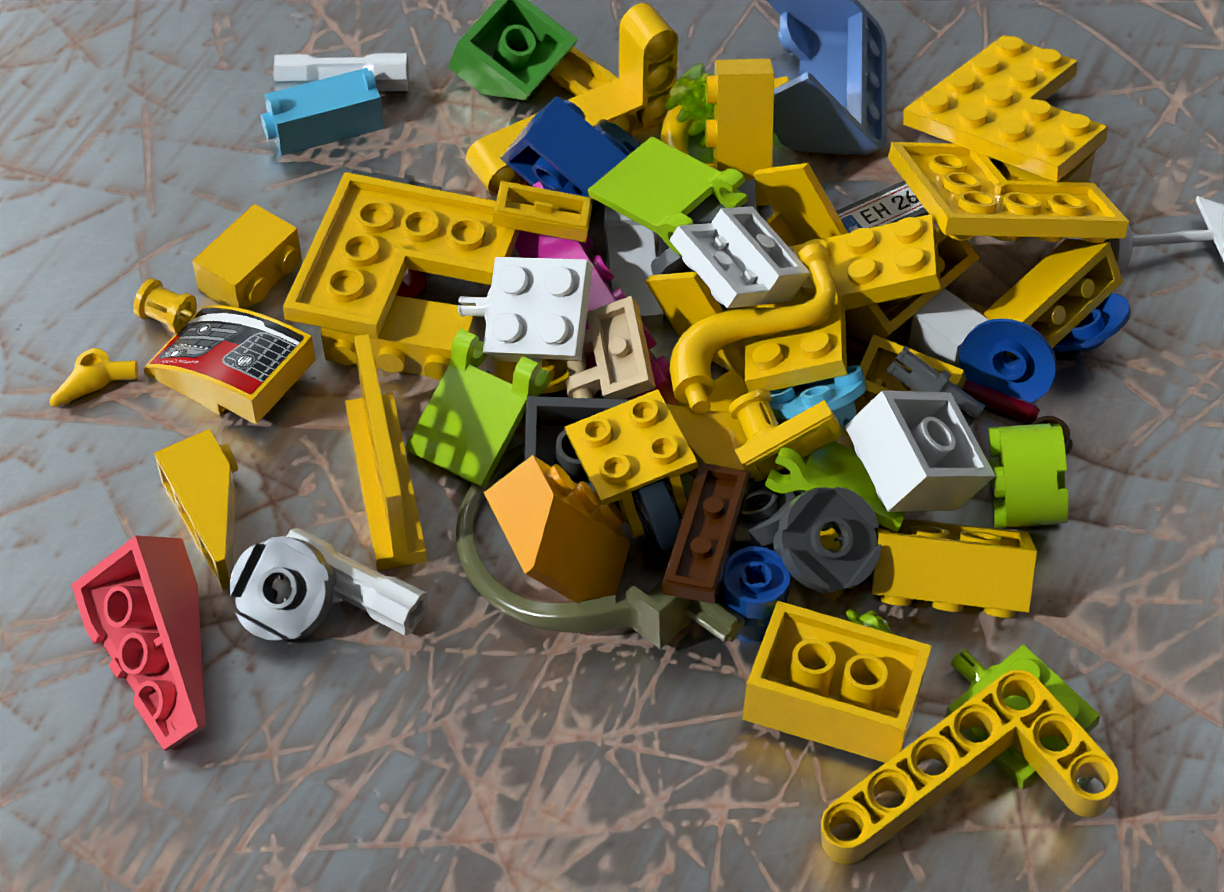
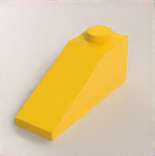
[154,429,238,591]

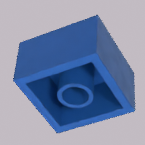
[500,96,627,200]

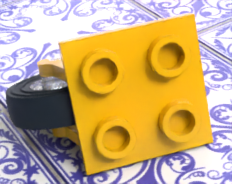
[564,389,698,559]

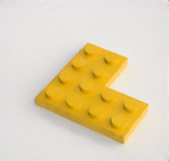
[903,35,1108,182]
[888,142,1129,243]
[283,172,520,338]
[745,214,941,392]

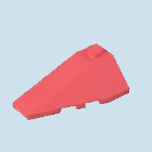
[71,535,206,750]

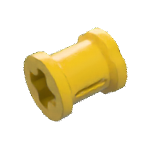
[133,278,197,334]
[728,389,779,443]

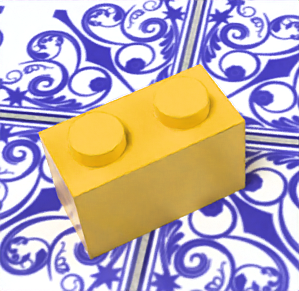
[192,203,302,310]

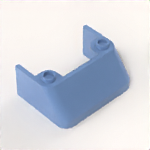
[766,0,887,155]

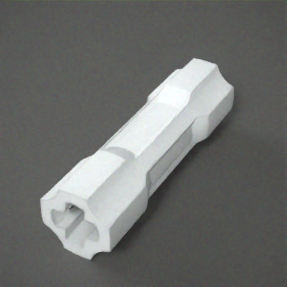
[273,53,409,92]
[286,528,429,635]

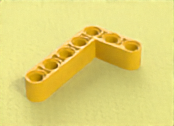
[465,3,678,196]
[821,670,1119,865]

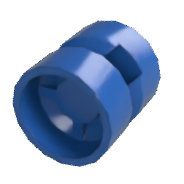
[720,546,790,642]

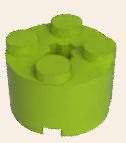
[988,423,1069,528]

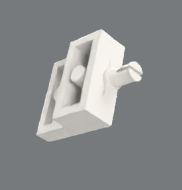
[669,206,811,309]
[458,257,593,363]

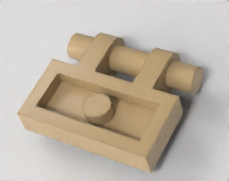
[562,296,656,399]

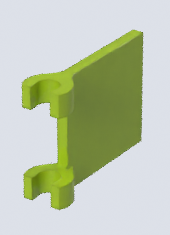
[588,136,748,256]
[405,329,552,488]
[765,441,906,532]

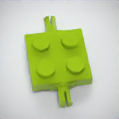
[946,644,1101,790]

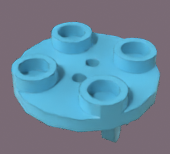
[769,366,866,437]

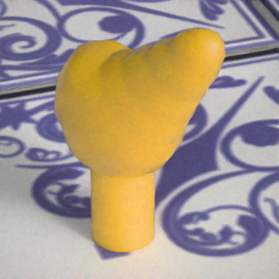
[49,348,139,407]

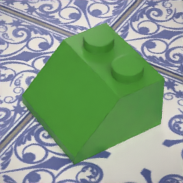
[448,0,578,100]

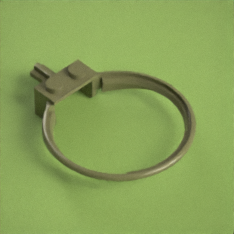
[456,443,745,649]

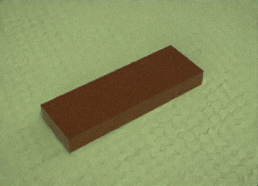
[662,462,751,604]

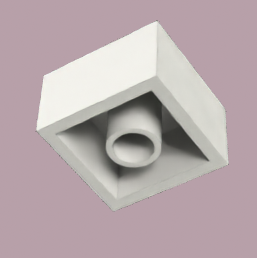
[845,390,995,512]

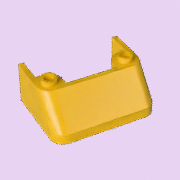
[645,163,848,380]

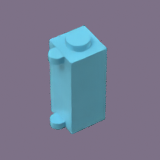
[260,68,384,156]

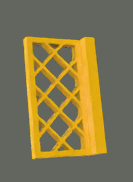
[345,334,427,571]

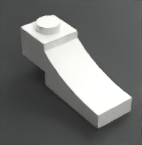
[602,204,663,327]

